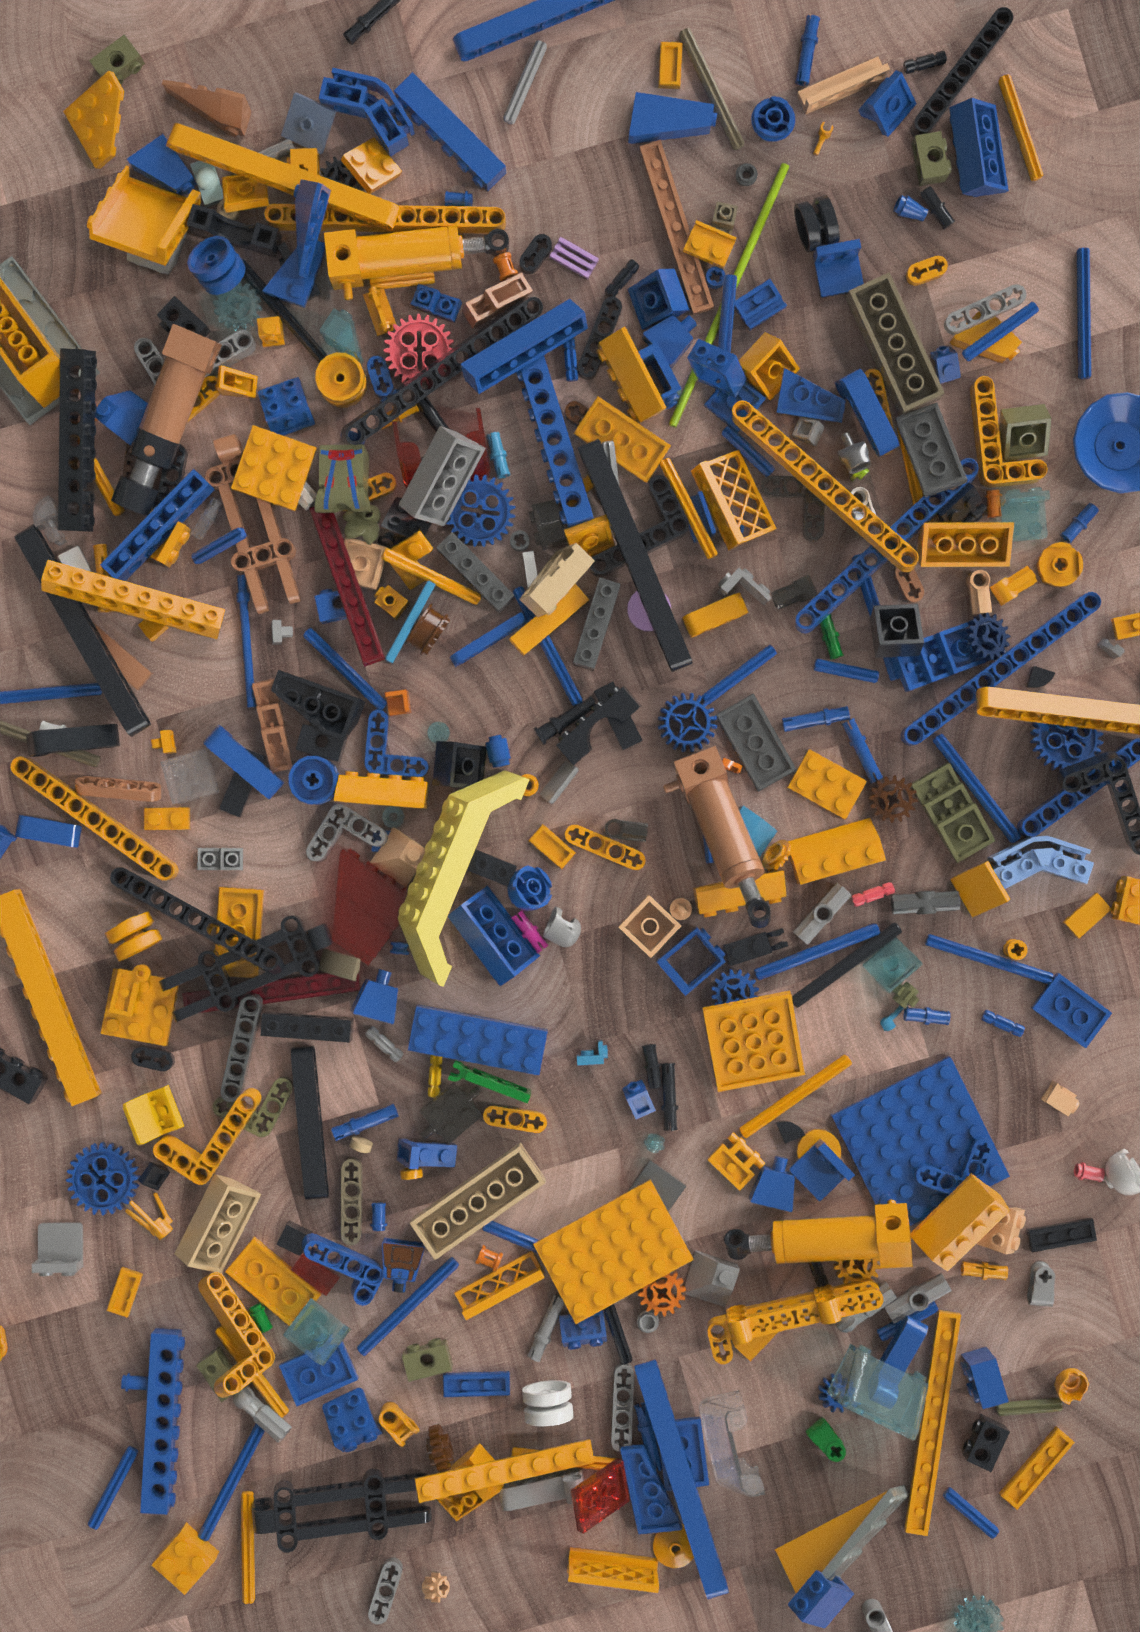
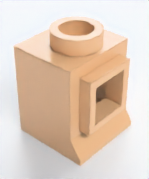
[1041,1081,1079,1116]

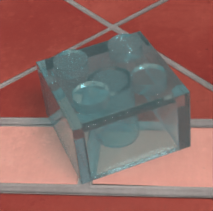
[283,1298,351,1366]

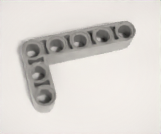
[134,330,256,385]

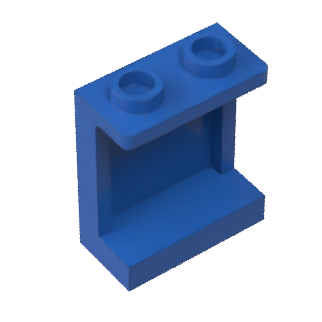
[638,342,682,409]
[788,1570,854,1629]

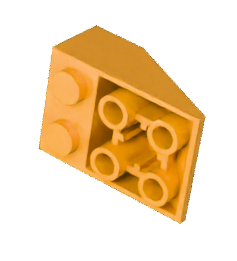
[437,1443,504,1522]

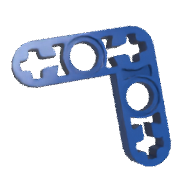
[365,710,429,777]
[914,1137,993,1194]

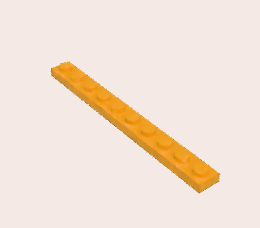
[904,1310,961,1536]

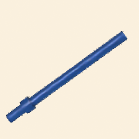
[236,575,256,708]

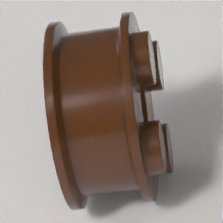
[404,603,450,656]

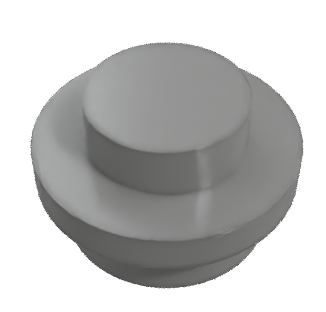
[637,1310,659,1333]

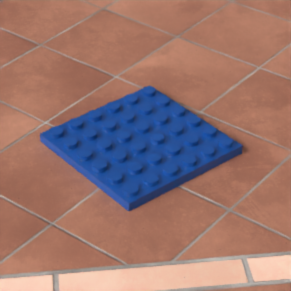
[831,1056,1010,1226]

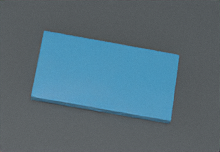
[385,581,436,664]

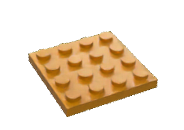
[702,990,805,1092]

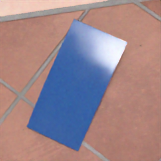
[892,622,986,692]

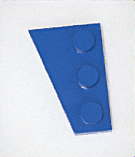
[776,368,846,423]

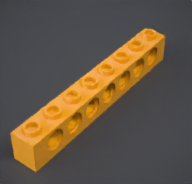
[41,560,225,639]

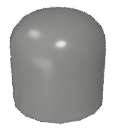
[543,907,581,947]

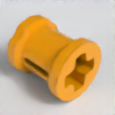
[1003,939,1027,960]

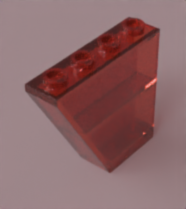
[332,848,408,966]

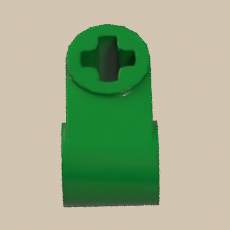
[805,1417,846,1462]

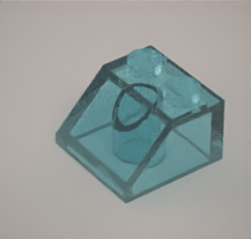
[319,308,364,365]

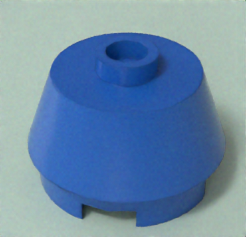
[751,96,795,142]

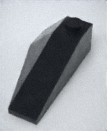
[271,670,366,741]

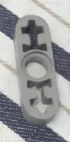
[368,1558,403,1624]

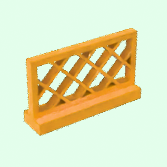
[691,450,777,551]
[567,1547,659,1593]

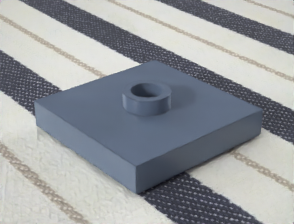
[281,92,336,154]

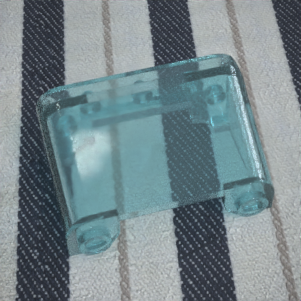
[827,1344,929,1440]

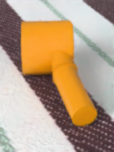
[813,122,833,155]

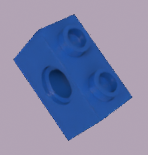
[315,589,347,624]

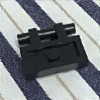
[937,483,988,523]

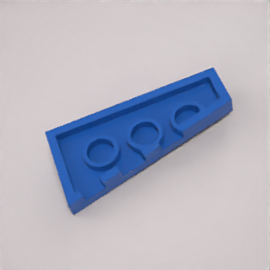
[621,1444,683,1534]

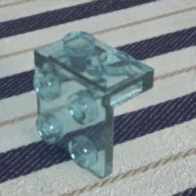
[1000,487,1050,542]

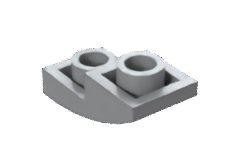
[197,848,243,870]

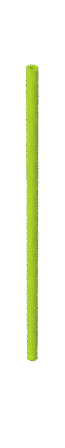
[668,163,789,428]

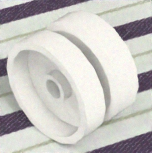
[522,1380,573,1426]

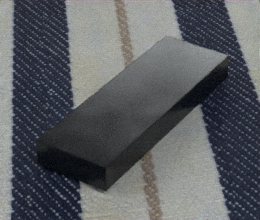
[594,681,643,750]
[219,748,266,817]
[1026,1218,1097,1253]

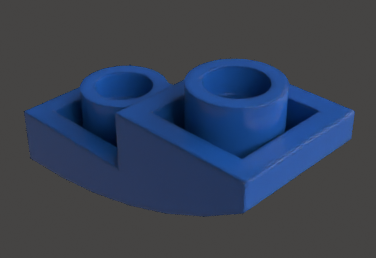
[411,284,463,323]

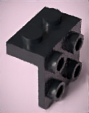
[377,497,432,548]

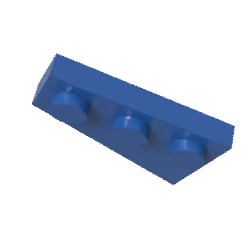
[262,241,326,308]

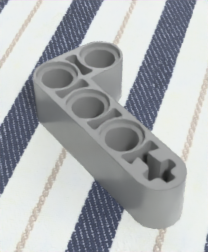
[498,1467,587,1511]

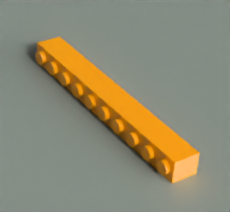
[0,889,102,1106]

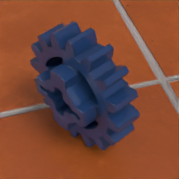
[964,612,1011,662]

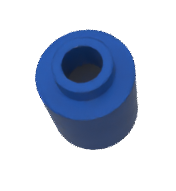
[485,735,511,768]

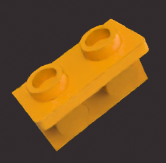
[1111,876,1140,925]

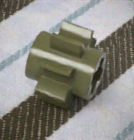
[892,981,919,1009]

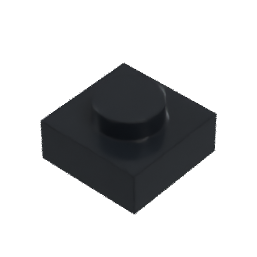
[138,1162,170,1191]

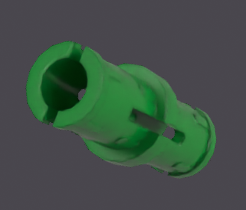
[820,614,844,660]

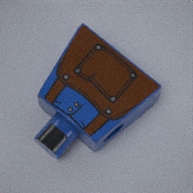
[382,1238,425,1293]

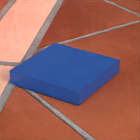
[704,381,766,432]

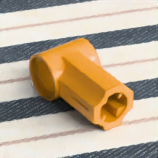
[989,566,1037,606]

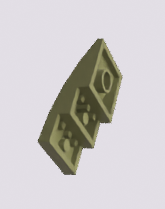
[911,762,995,863]

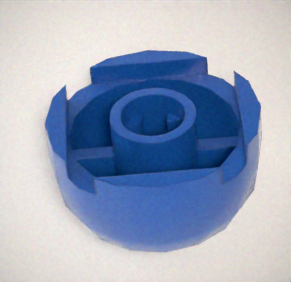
[507,866,552,911]

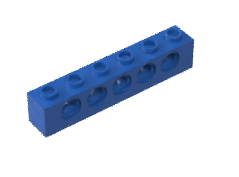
[100,469,215,581]

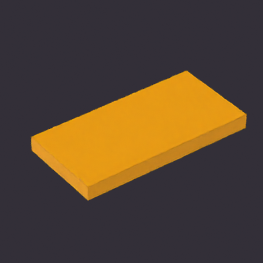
[573,396,671,483]
[214,887,264,978]
[225,1236,322,1329]

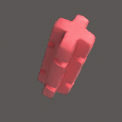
[852,882,895,907]

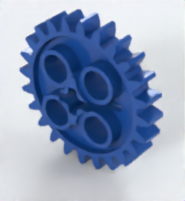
[446,474,516,547]
[1030,722,1104,771]
[66,1142,140,1216]

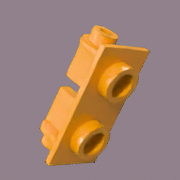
[363,286,397,336]

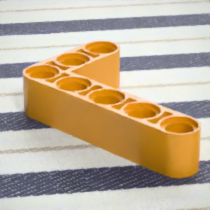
[970,376,1048,488]
[153,1088,261,1185]
[198,1272,275,1398]

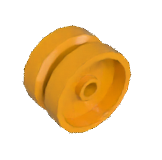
[315,352,367,408]
[105,911,163,962]

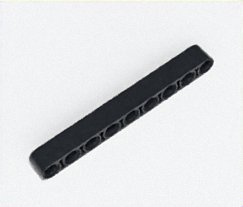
[110,867,284,975]

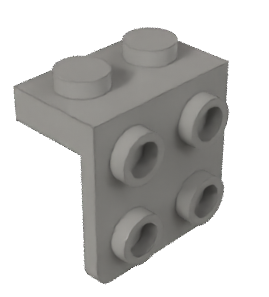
[717,568,771,605]
[32,1222,83,1276]

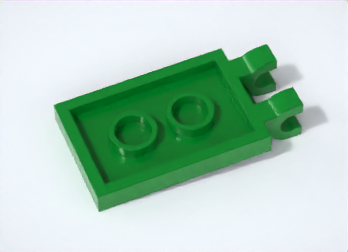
[448,1060,532,1104]

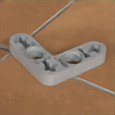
[306,804,388,862]

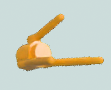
[125,1192,173,1240]

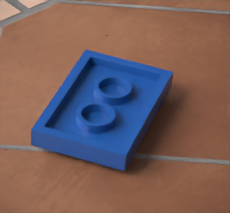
[1031,973,1112,1048]
[279,1337,359,1407]
[660,1416,709,1491]

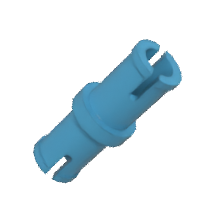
[486,432,511,479]

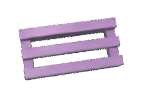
[550,237,599,280]

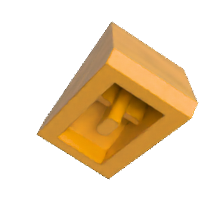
[216,365,258,398]

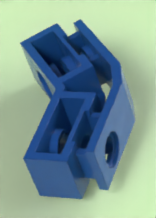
[319,68,415,157]

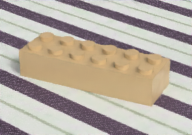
[409,1142,546,1260]

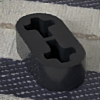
[519,234,552,274]
[131,1046,175,1072]

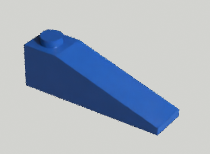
[294,179,331,279]

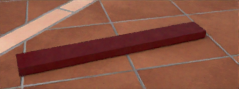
[309,506,385,667]
[182,973,361,1013]

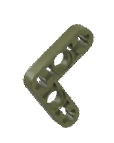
[213,1077,294,1137]

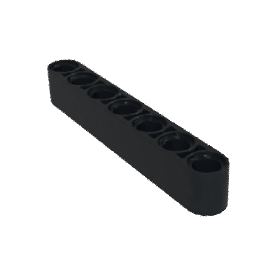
[911,7,1014,137]
[291,1045,329,1200]

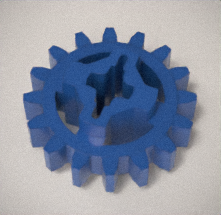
[711,969,759,1005]

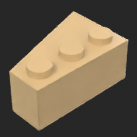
[519,543,595,617]

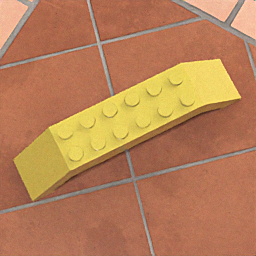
[398,770,530,987]

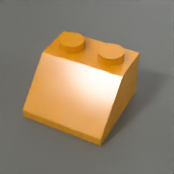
[739,332,800,401]

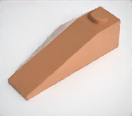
[162,80,252,137]

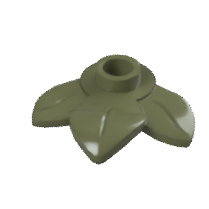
[342,505,381,545]

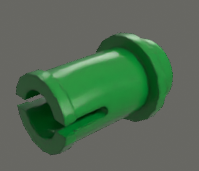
[249,1303,273,1333]

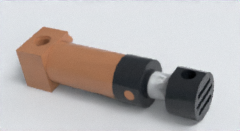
[111,324,222,516]

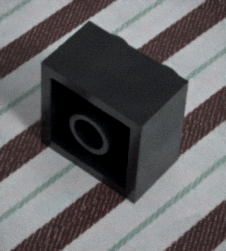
[870,604,924,658]

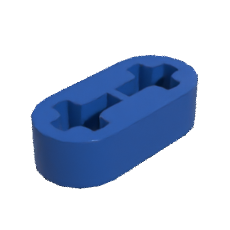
[367,356,394,399]

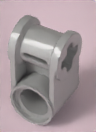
[1027,1261,1055,1307]

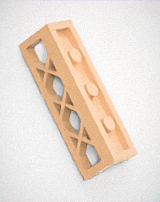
[797,57,890,114]

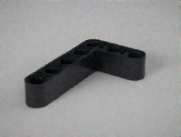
[590,475,689,577]
[1057,751,1140,855]

